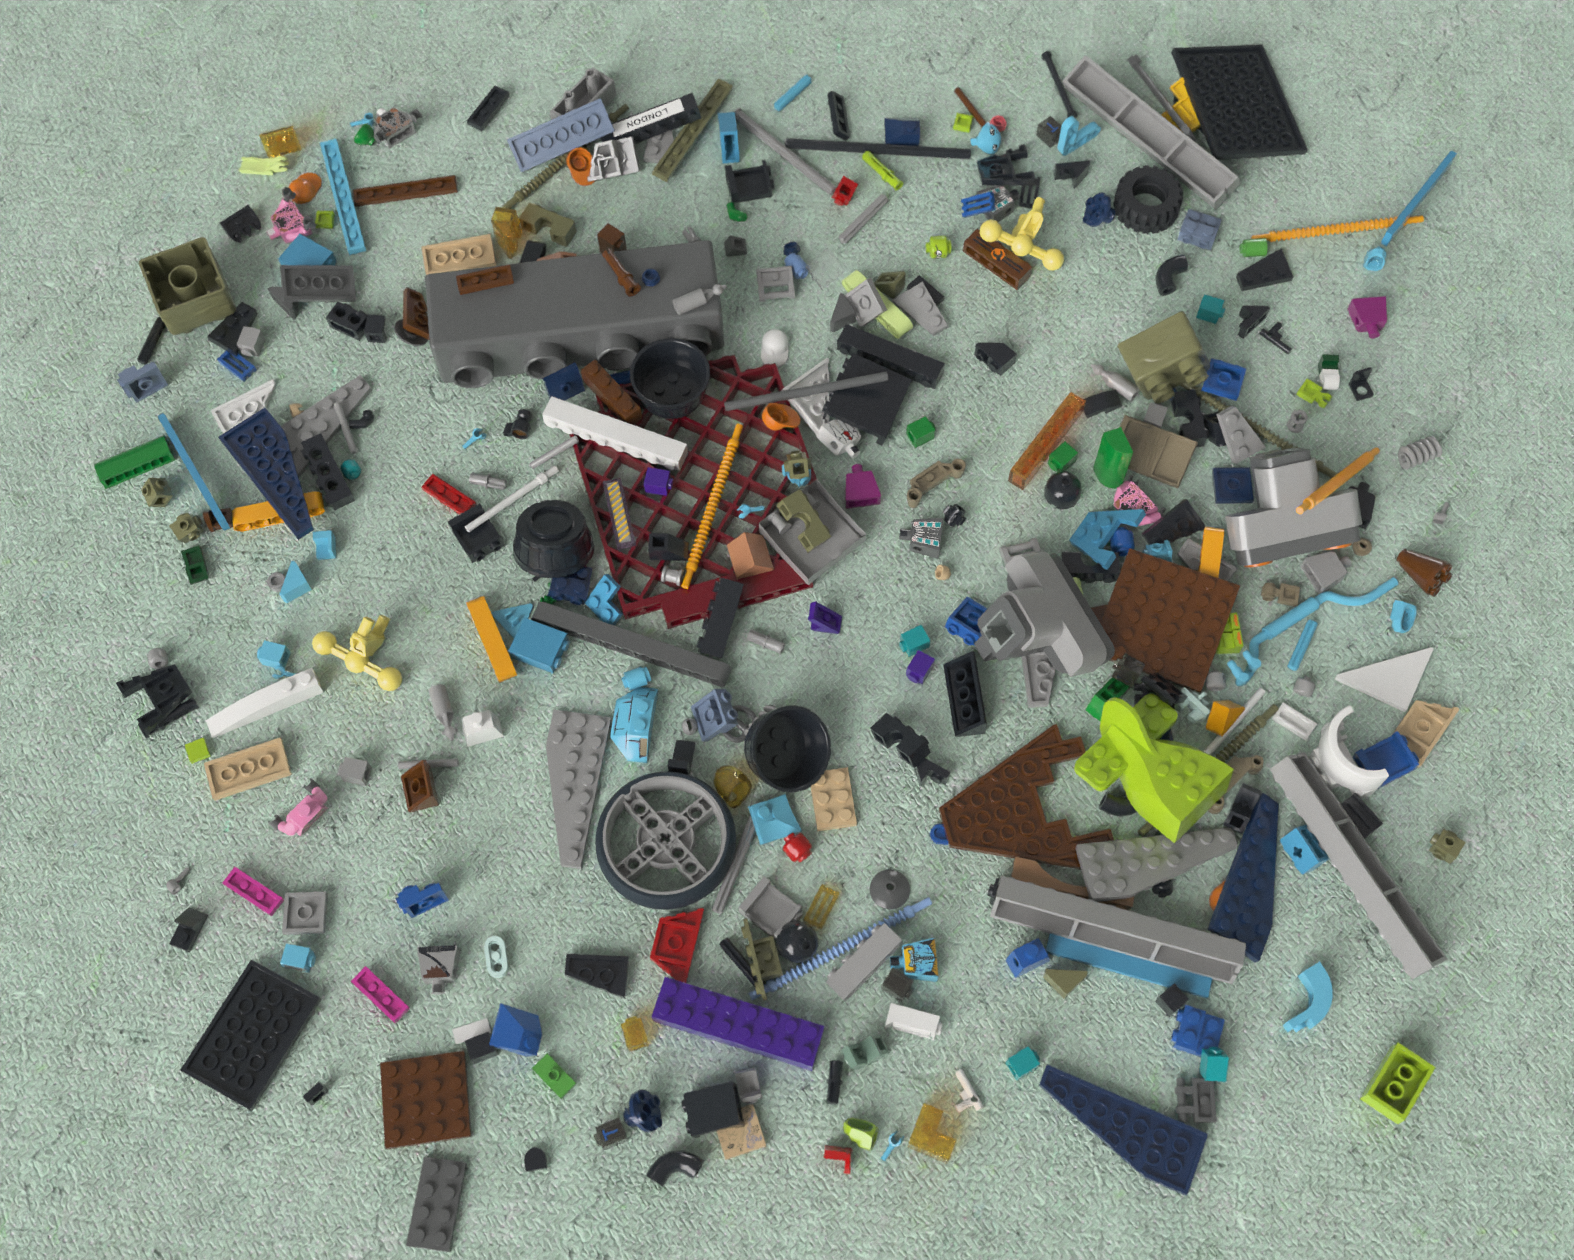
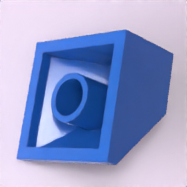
[489,1004,542,1057]

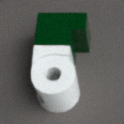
[1318,354,1340,390]

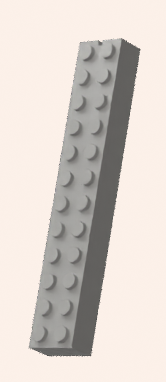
[1062,55,1240,210]
[1270,752,1448,979]
[990,876,1246,984]

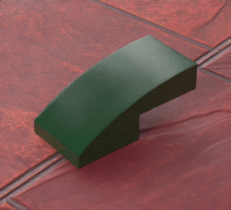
[181,545,209,585]

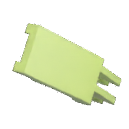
[239,156,289,175]

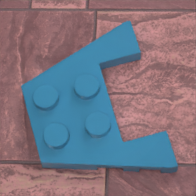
[1069,509,1146,570]

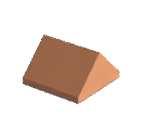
[727,532,774,579]

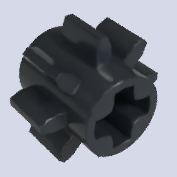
[943,504,967,527]

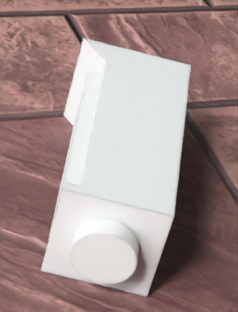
[884,1003,942,1041]

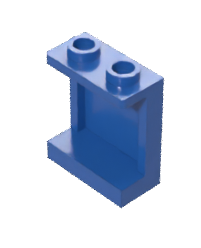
[1353,731,1419,789]

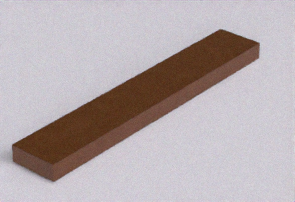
[353,175,458,207]

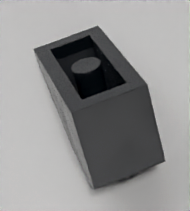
[1204,412,1226,447]

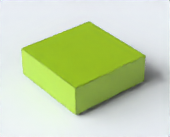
[953,113,973,133]
[315,211,335,229]
[185,738,211,764]

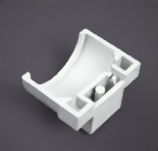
[1309,705,1389,799]

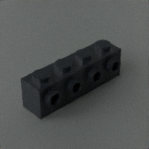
[696,578,744,658]

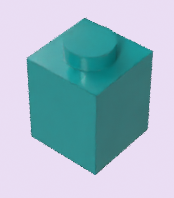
[1196,294,1226,324]
[899,625,930,657]
[1005,1046,1040,1081]
[1199,1047,1229,1082]

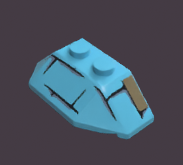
[610,687,658,763]

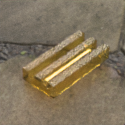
[803,884,840,930]

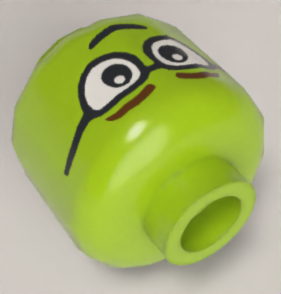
[926,235,951,259]

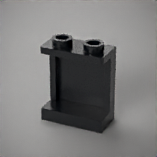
[725,159,775,203]
[447,503,505,563]
[682,1081,745,1138]

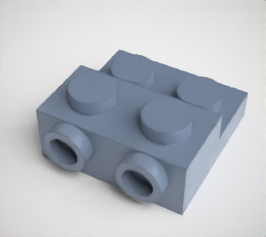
[1177,209,1222,250]
[117,361,168,403]
[691,689,738,742]

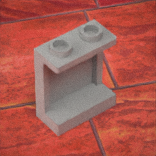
[738,876,803,941]

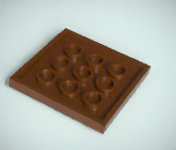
[380,1051,472,1150]

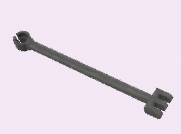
[1127,54,1196,142]

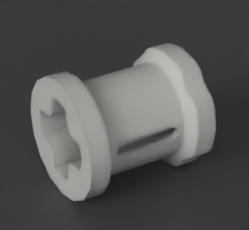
[1287,410,1308,433]
[661,565,684,586]

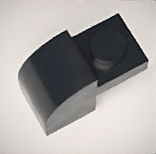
[1224,783,1262,833]

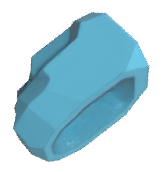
[1363,246,1387,271]
[1390,600,1417,633]

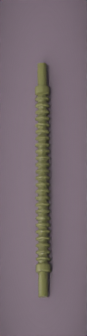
[502,104,629,212]
[1179,382,1337,478]
[1138,704,1279,837]

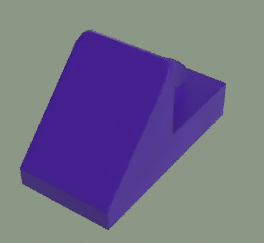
[808,601,842,634]

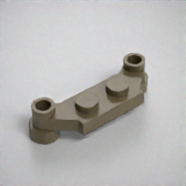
[907,458,966,508]
[1208,755,1264,814]

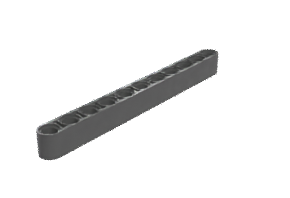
[531,602,732,687]

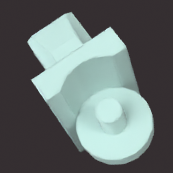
[1175,687,1211,724]

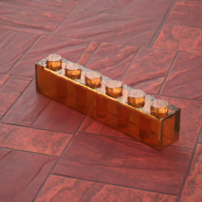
[1008,392,1086,490]

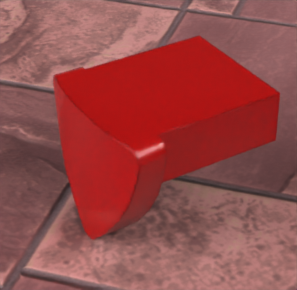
[824,1145,852,1174]

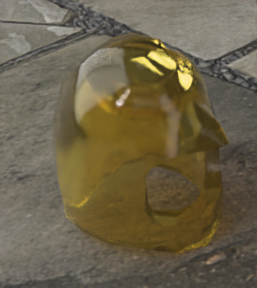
[713,765,752,809]

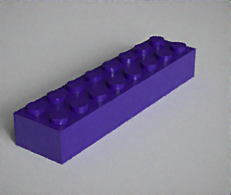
[651,977,825,1071]

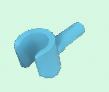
[350,113,374,127]
[462,428,487,449]
[737,504,764,519]
[272,666,296,679]
[881,1131,905,1161]

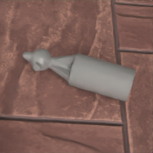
[673,284,727,315]
[1091,364,1140,402]
[428,684,458,741]

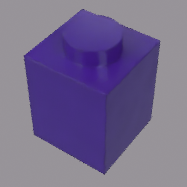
[644,467,673,496]
[906,650,935,685]

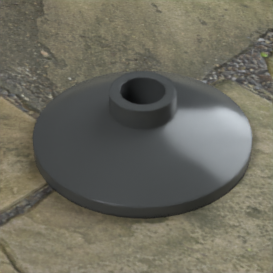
[394,319,428,346]
[870,870,910,910]

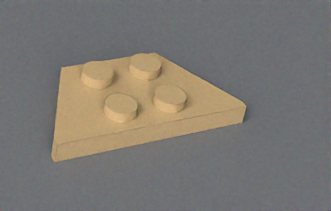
[1394,700,1459,768]

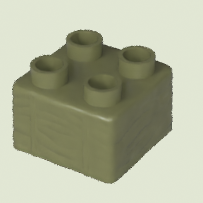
[139,237,236,335]
[1117,311,1210,404]

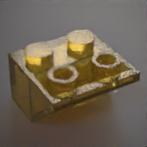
[259,123,302,158]
[491,207,522,259]

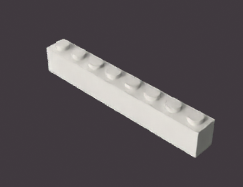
[542,396,688,471]

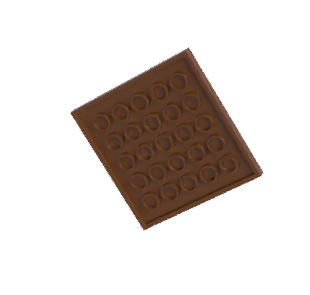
[1100,548,1240,693]

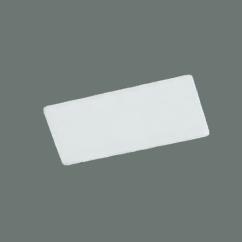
[452,1018,491,1044]

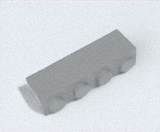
[826,923,903,1002]

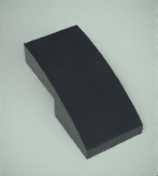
[1080,390,1122,419]

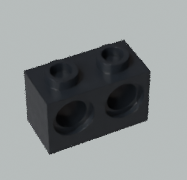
[326,301,368,341]

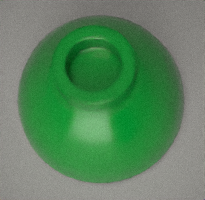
[354,123,376,146]

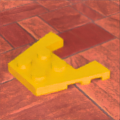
[1161,78,1200,133]

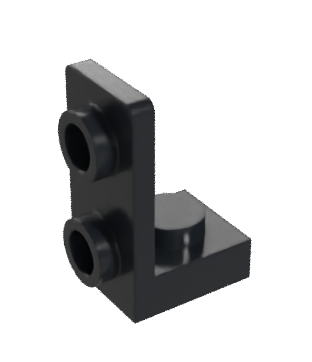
[667,740,696,775]

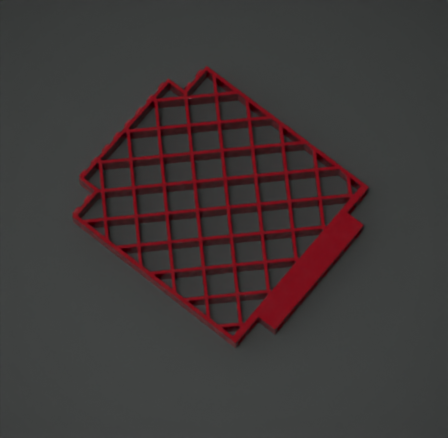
[569,354,817,629]

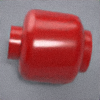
[783,832,812,863]

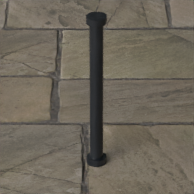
[1041,51,1078,118]

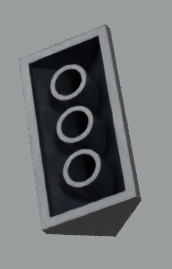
[943,651,987,737]

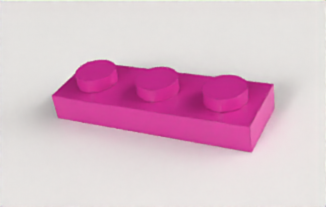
[222,867,284,917]
[351,966,410,1024]

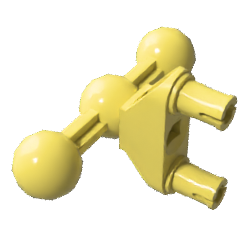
[980,197,1064,271]
[312,615,402,691]

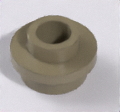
[1352,538,1372,556]

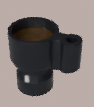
[503,409,532,439]

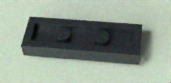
[467,85,510,131]
[827,90,850,141]

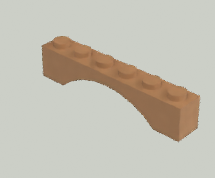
[1011,857,1134,911]

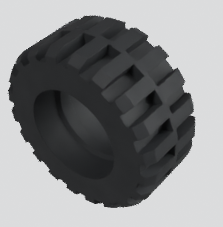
[1113,165,1183,234]

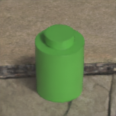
[1239,238,1268,257]

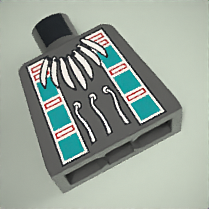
[975,185,1020,222]
[899,518,943,558]

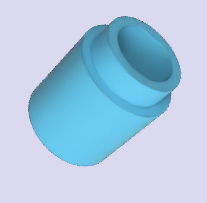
[621,666,651,691]

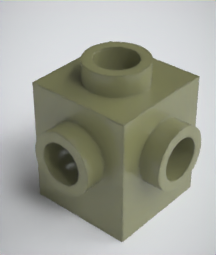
[784,450,811,479]
[141,477,173,507]
[169,513,204,543]
[1428,829,1466,864]

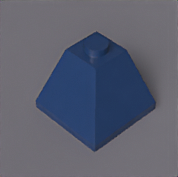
[884,118,920,146]

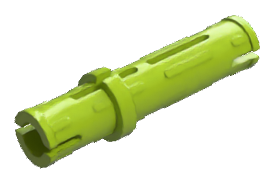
[862,151,903,191]

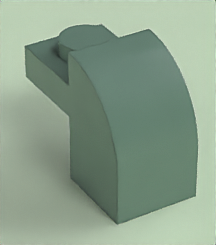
[841,1034,890,1070]

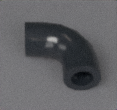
[1155,255,1188,296]
[1099,791,1137,817]
[646,1150,705,1187]

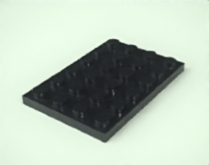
[180,960,322,1111]

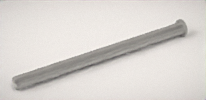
[734,108,836,195]

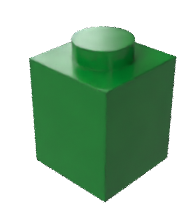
[906,416,936,448]
[1048,441,1078,472]

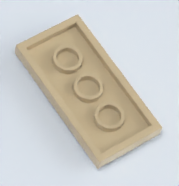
[421,234,496,275]
[204,737,292,801]

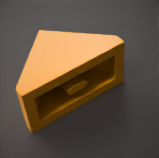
[1205,700,1245,737]

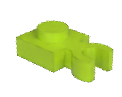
[1296,379,1332,408]

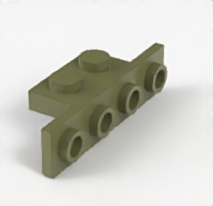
[741,918,783,1001]

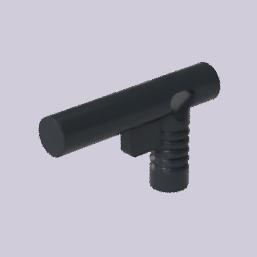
[1259,322,1292,354]

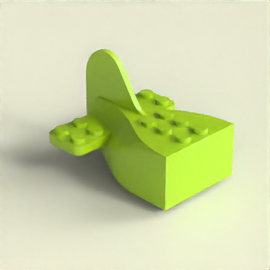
[1074,694,1234,844]

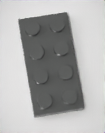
[280,265,356,302]
[406,1157,467,1252]

